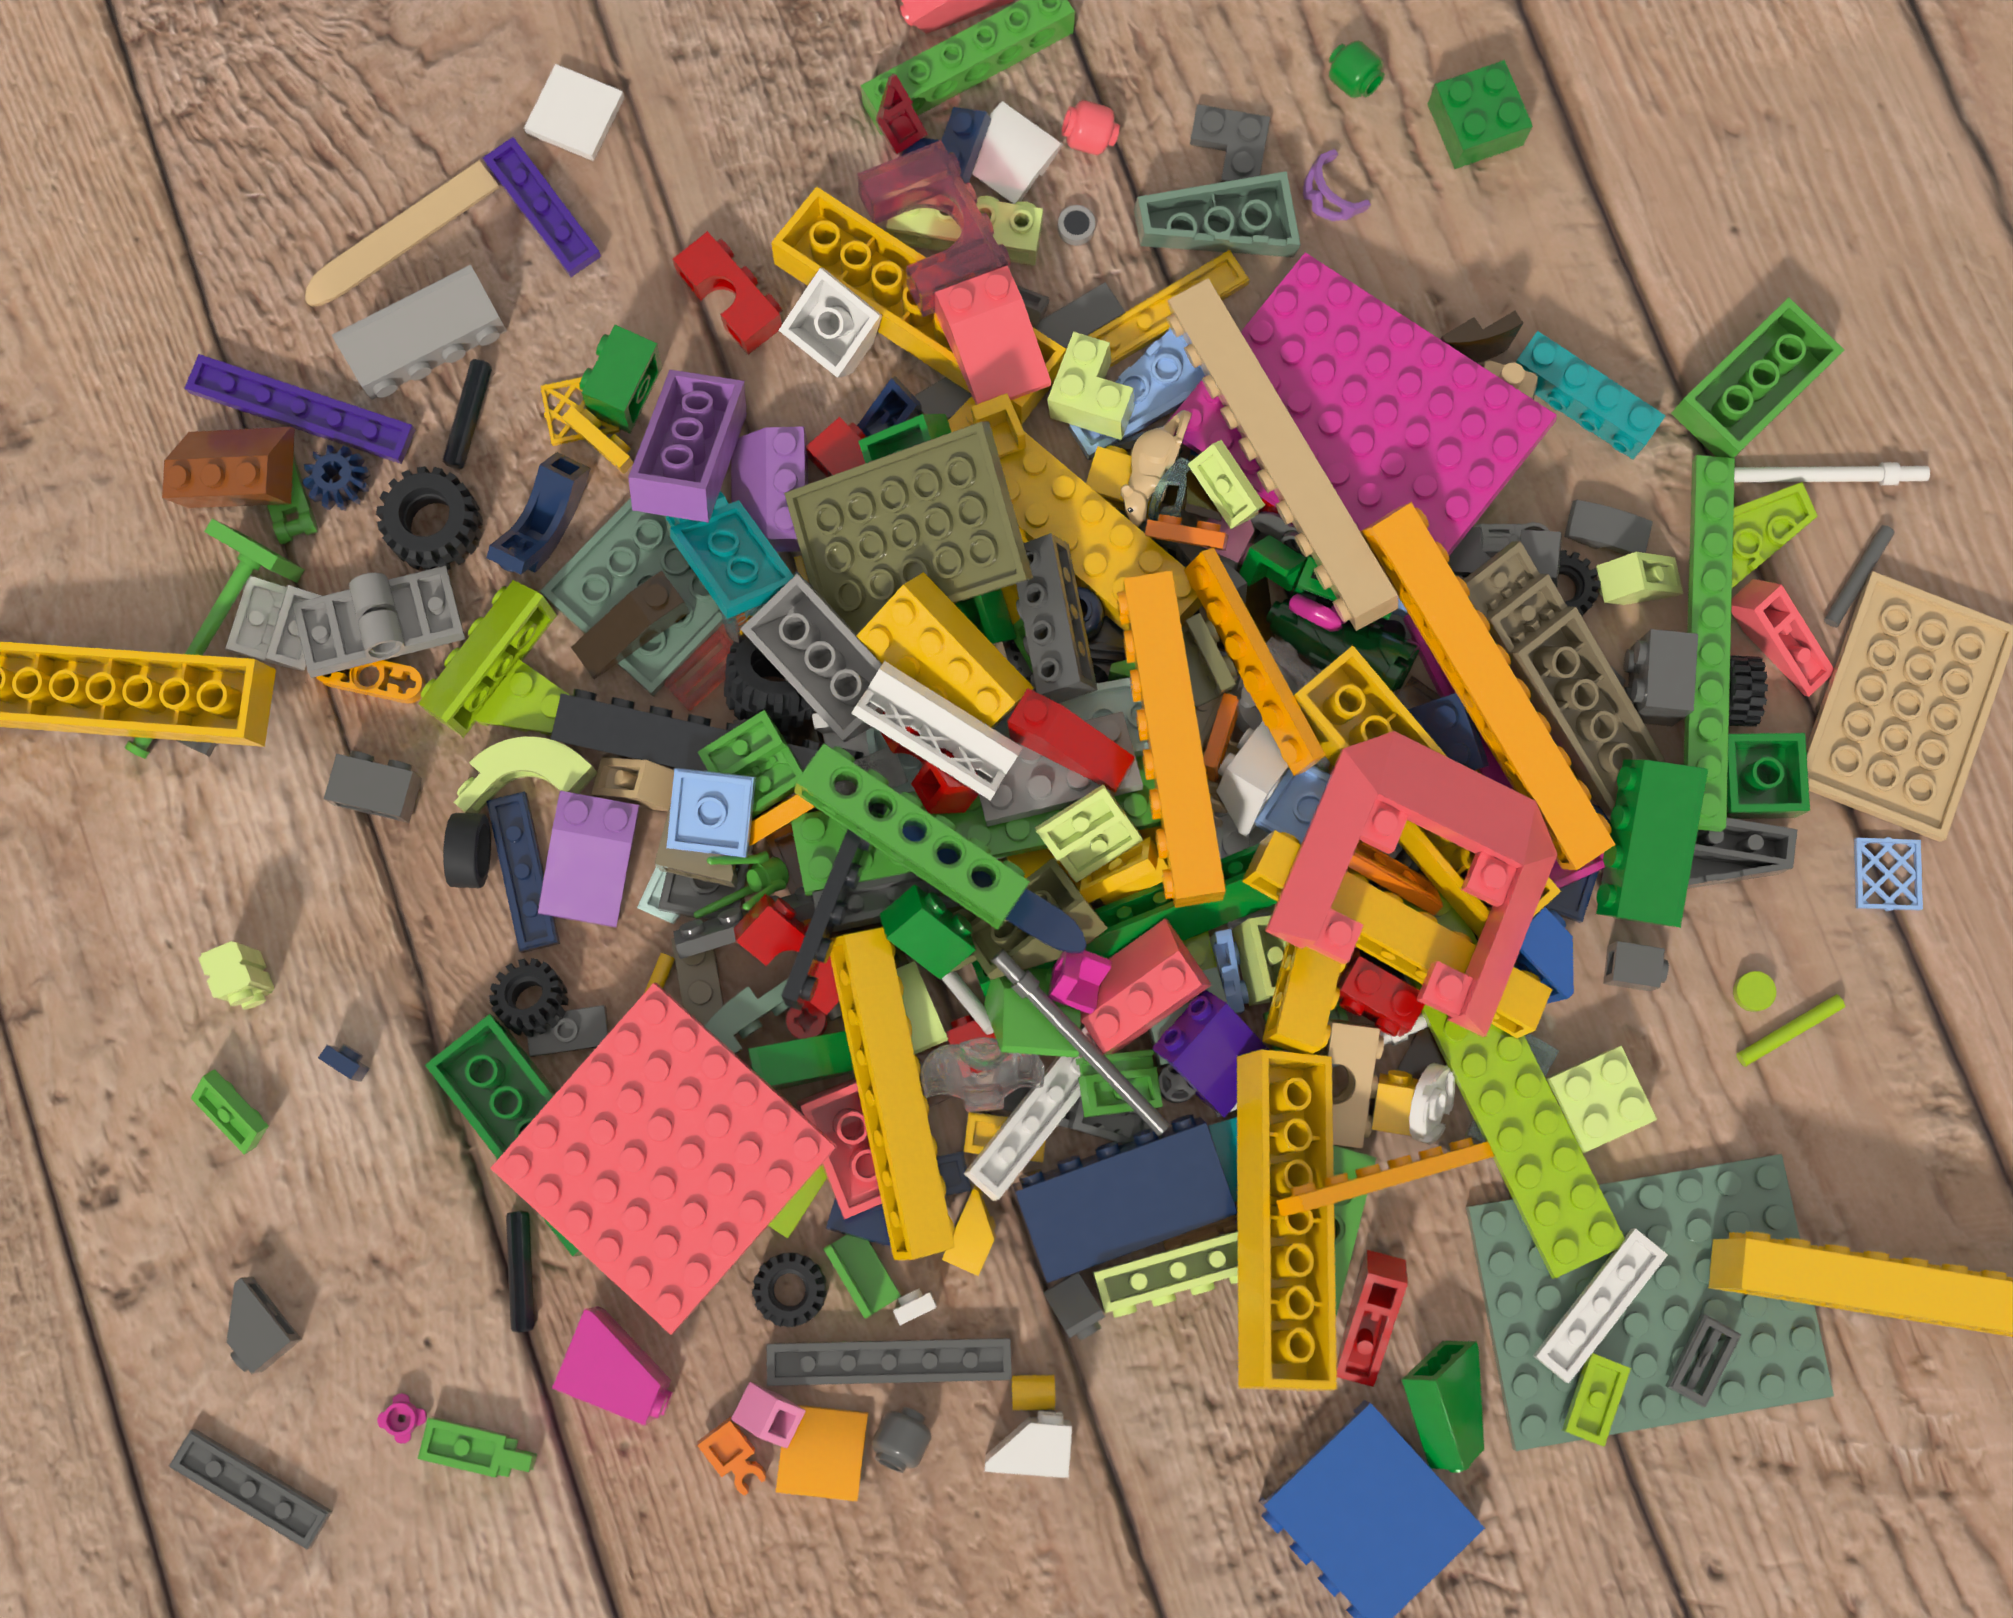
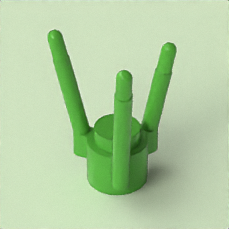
[694,851,789,919]

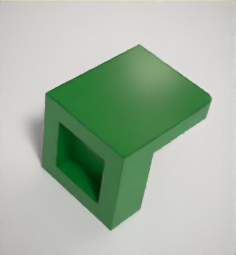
[1239,535,1307,591]

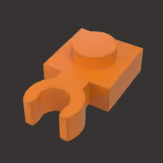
[697,1416,766,1496]

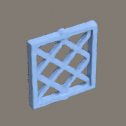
[1854,837,1923,911]

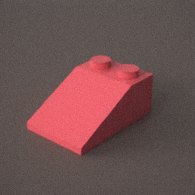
[935,265,1051,405]
[796,1078,882,1219]

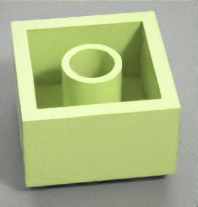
[1546,1046,1657,1153]

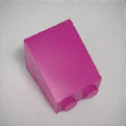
[552,1306,673,1426]

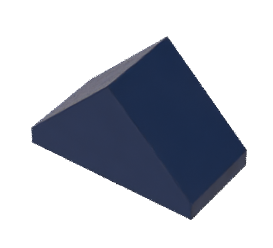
[857,376,922,437]

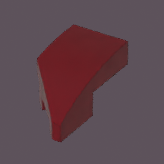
[876,74,928,154]

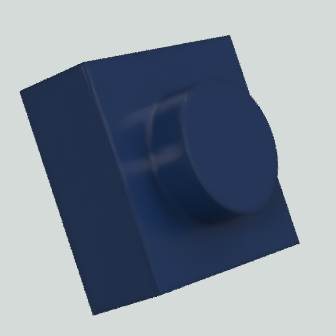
[318,1043,370,1082]

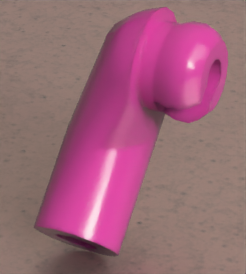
[1289,594,1347,632]

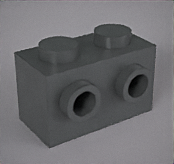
[324,751,422,823]

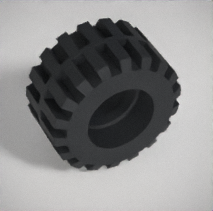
[376,466,483,570]
[724,634,815,732]

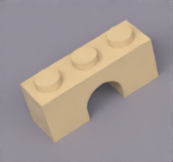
[1319,1018,1384,1148]

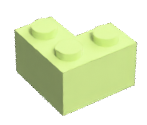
[1047,332,1135,440]

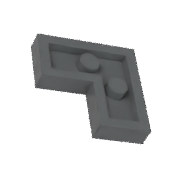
[1190,104,1270,182]

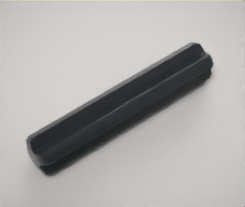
[443,359,492,469]
[506,1211,534,1332]

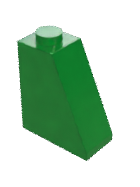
[748,1031,854,1090]
[1401,1341,1484,1473]

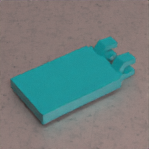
[666,491,794,619]

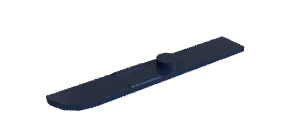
[890,813,1087,953]

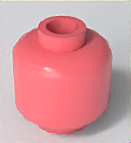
[1062,100,1120,155]

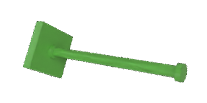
[124,518,305,759]

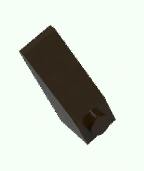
[571,570,690,679]

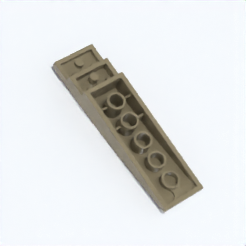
[1463,541,1667,820]

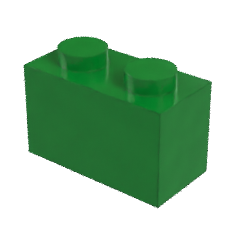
[880,884,976,980]

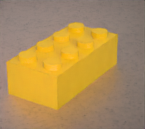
[856,572,1034,729]

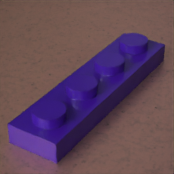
[482,137,602,277]

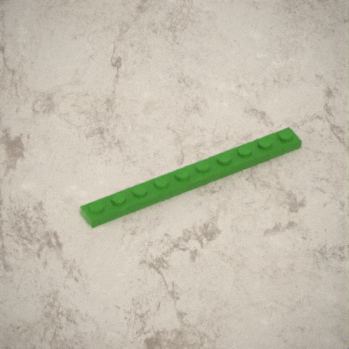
[1684,455,1735,832]

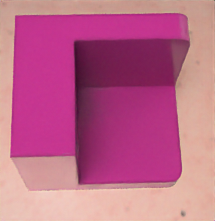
[1048,951,1112,1014]

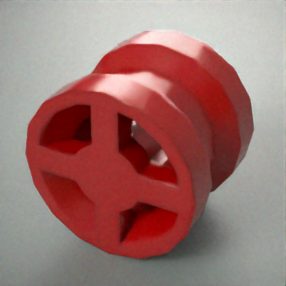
[786,1000,828,1039]

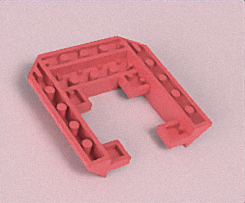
[1265,731,1557,1037]

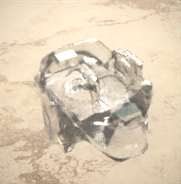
[921,1038,1044,1112]

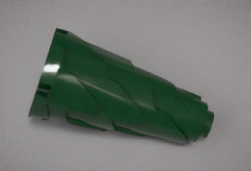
[1266,599,1421,693]

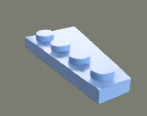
[1069,327,1205,460]

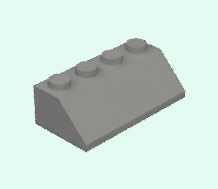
[332,264,507,400]
[740,574,884,742]

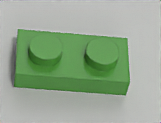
[191,1069,269,1155]

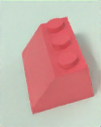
[1081,918,1212,1054]

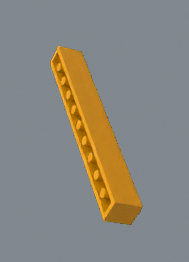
[1360,502,1616,870]

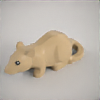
[1121,410,1192,527]

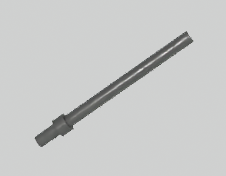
[991,949,1170,1135]

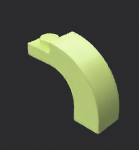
[454,737,597,813]

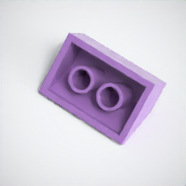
[731,427,808,552]

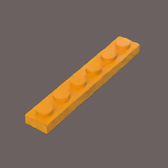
[1184,548,1326,776]
[1276,1137,1494,1217]

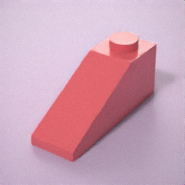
[1731,579,1834,697]

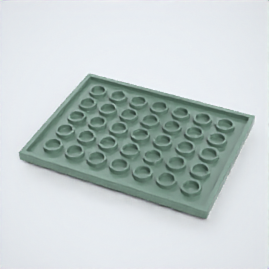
[1466,1154,1834,1451]

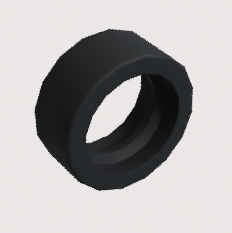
[443,813,491,888]

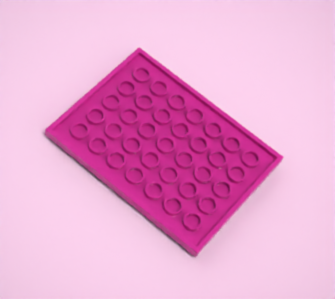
[1165,252,1557,556]

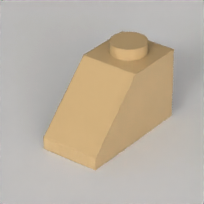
[591,757,674,811]

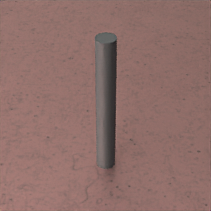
[1824,525,1895,627]

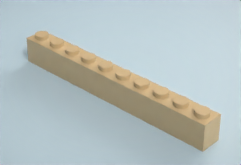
[1166,278,1398,631]

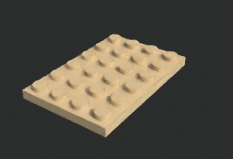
[1806,571,2013,842]

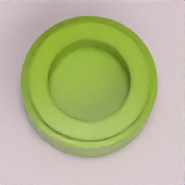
[1733,971,1777,1012]

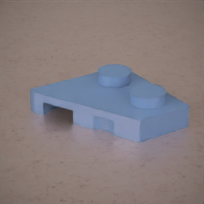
[1210,929,1249,1015]

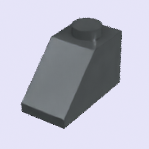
[227,1277,302,1374]

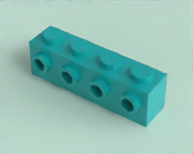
[1515,331,1666,460]

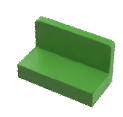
[823,1235,901,1319]

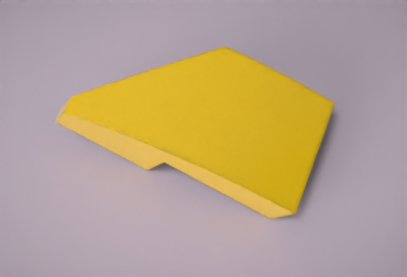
[942,1185,996,1276]

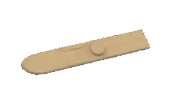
[305,160,500,307]

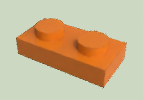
[1145,514,1229,551]

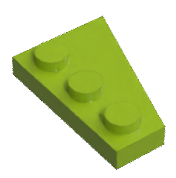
[1732,482,1818,588]

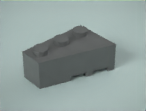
[1688,818,1798,889]

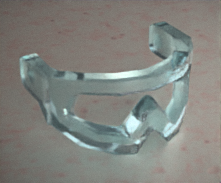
[1148,458,1190,521]

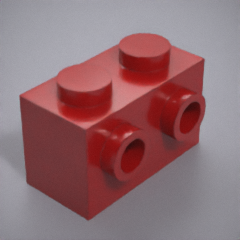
[1336,956,1425,1037]

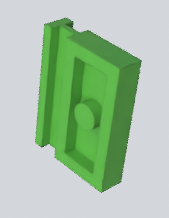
[1075,1049,1163,1118]

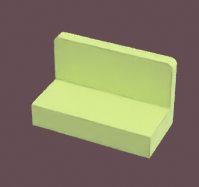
[1188,440,1265,529]

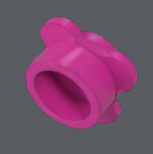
[377,1393,427,1444]

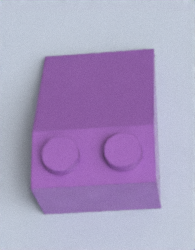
[538,791,639,928]

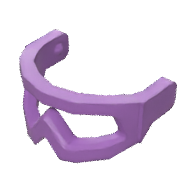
[1303,149,1371,221]

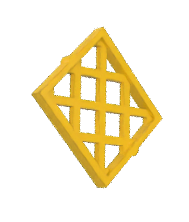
[540,377,620,446]

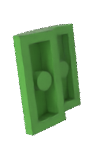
[698,710,804,818]

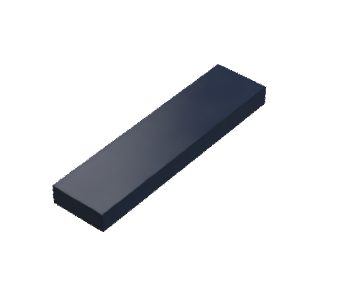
[486,791,560,953]

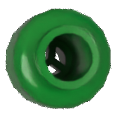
[1329,41,1385,98]

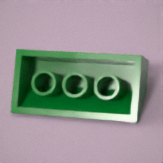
[1596,759,1708,928]

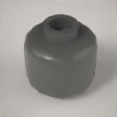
[871,1407,932,1473]

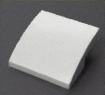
[972,101,1063,204]
[225,576,321,671]

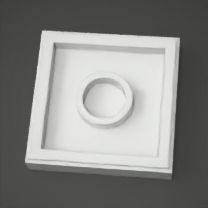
[524,64,625,161]

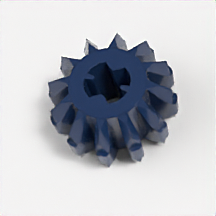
[303,444,371,511]

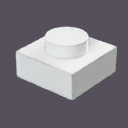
[893,1288,937,1325]

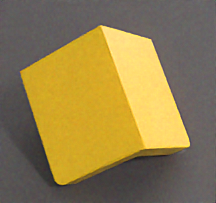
[971,393,1026,459]

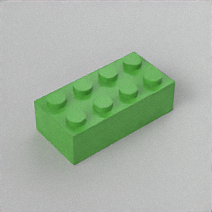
[1671,297,1844,458]

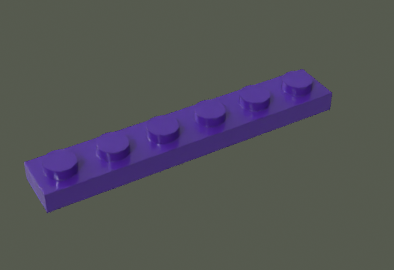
[184,354,416,464]

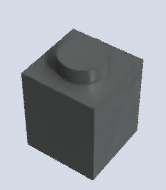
[1603,941,1669,991]

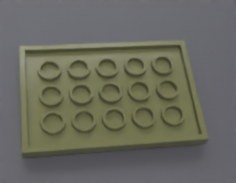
[784,421,1033,635]

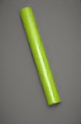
[1736,994,1845,1067]

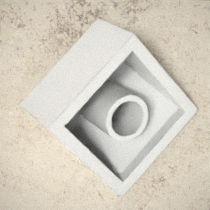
[779,268,882,378]
[1217,721,1289,838]
[985,1410,1072,1478]

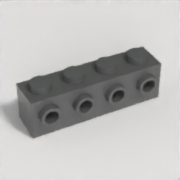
[1016,533,1097,703]

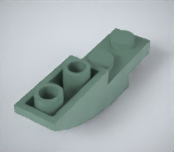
[705,979,790,1054]

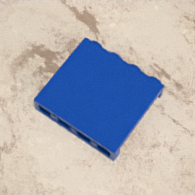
[1259,1400,1485,1618]

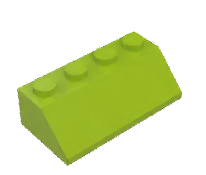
[418,580,557,738]

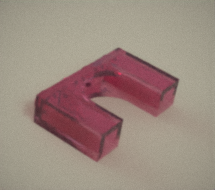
[857,140,1011,317]

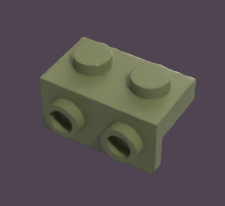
[1182,613,1237,707]

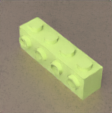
[886,184,1043,265]
[1092,1230,1238,1318]

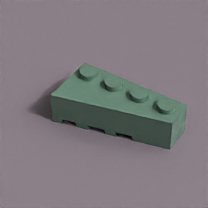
[1134,171,1301,257]

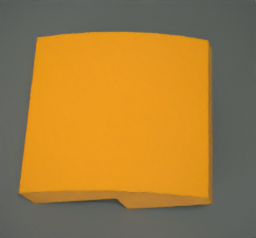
[776,1404,868,1501]

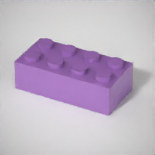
[628,369,746,523]

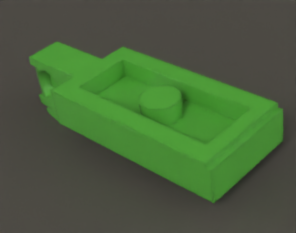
[417,1417,538,1478]

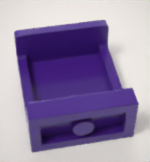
[1153,990,1269,1118]

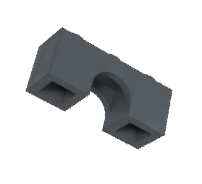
[1448,527,1562,587]

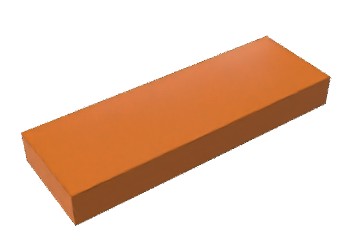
[1348,840,1443,916]

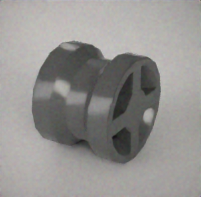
[1158,1064,1196,1103]

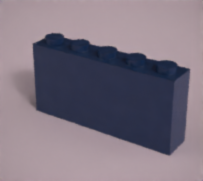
[1012,1114,1238,1283]

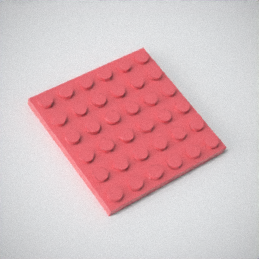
[490,983,838,1335]

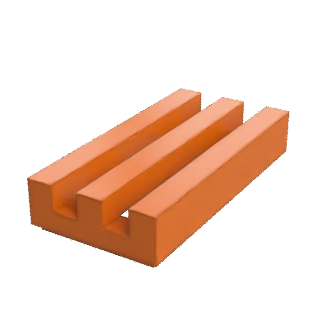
[1203,693,1239,782]

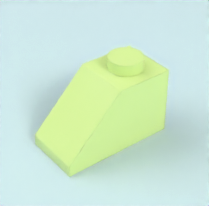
[1596,552,1683,605]

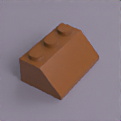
[162,427,295,508]

